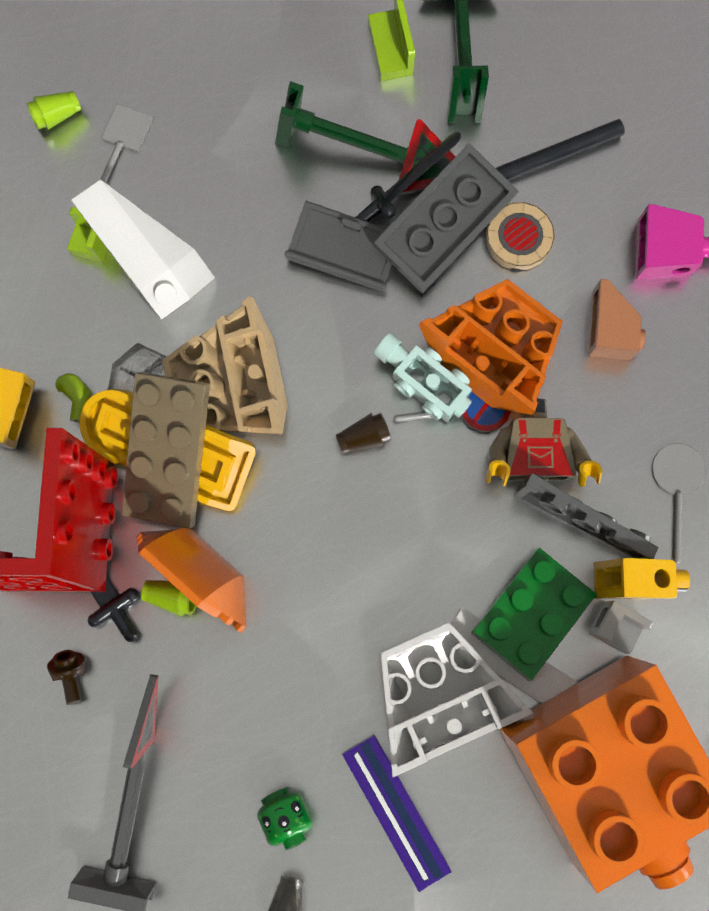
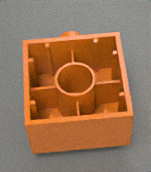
[500,655,709,893]

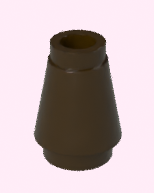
[336,413,392,454]

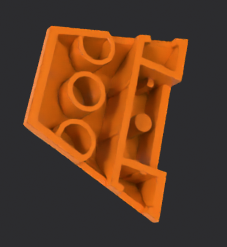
[419,279,563,415]
[136,528,246,633]

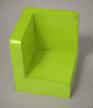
[67,207,108,263]

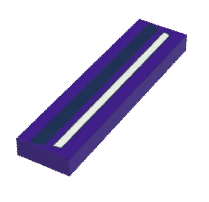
[342,734,452,892]

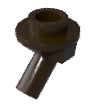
[47,650,85,705]

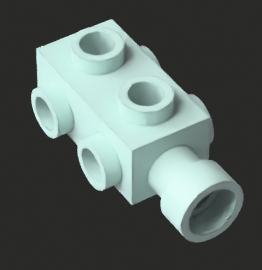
[373,332,472,422]

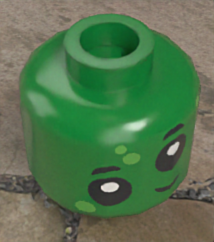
[257,787,313,851]

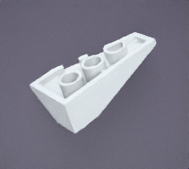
[71,179,215,319]

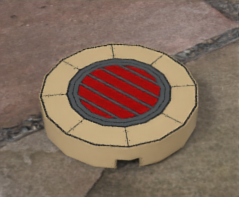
[485,202,555,270]

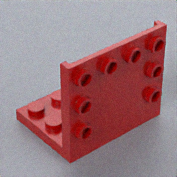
[0,428,118,592]

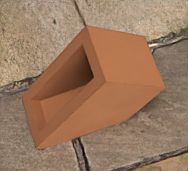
[588,279,646,361]

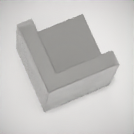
[589,601,654,654]

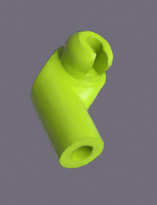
[55,373,92,423]

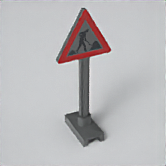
[68,674,159,911]

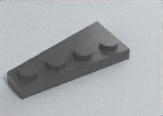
[514,473,659,559]

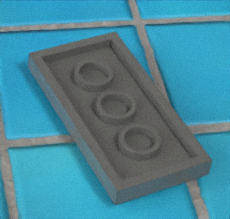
[372,143,519,294]

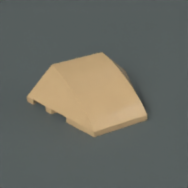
[162,296,288,434]

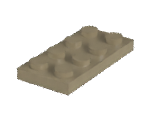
[122,372,210,529]

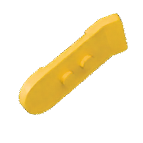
[80,388,256,511]

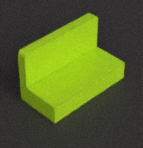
[368,0,415,81]

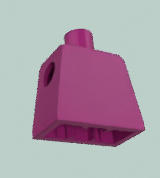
[636,204,709,280]

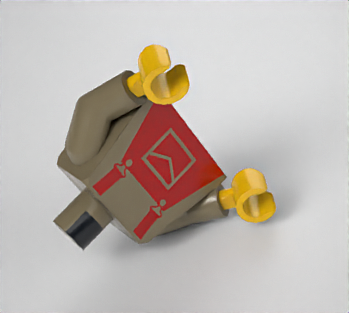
[485,398,602,487]

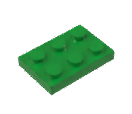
[471,547,597,681]

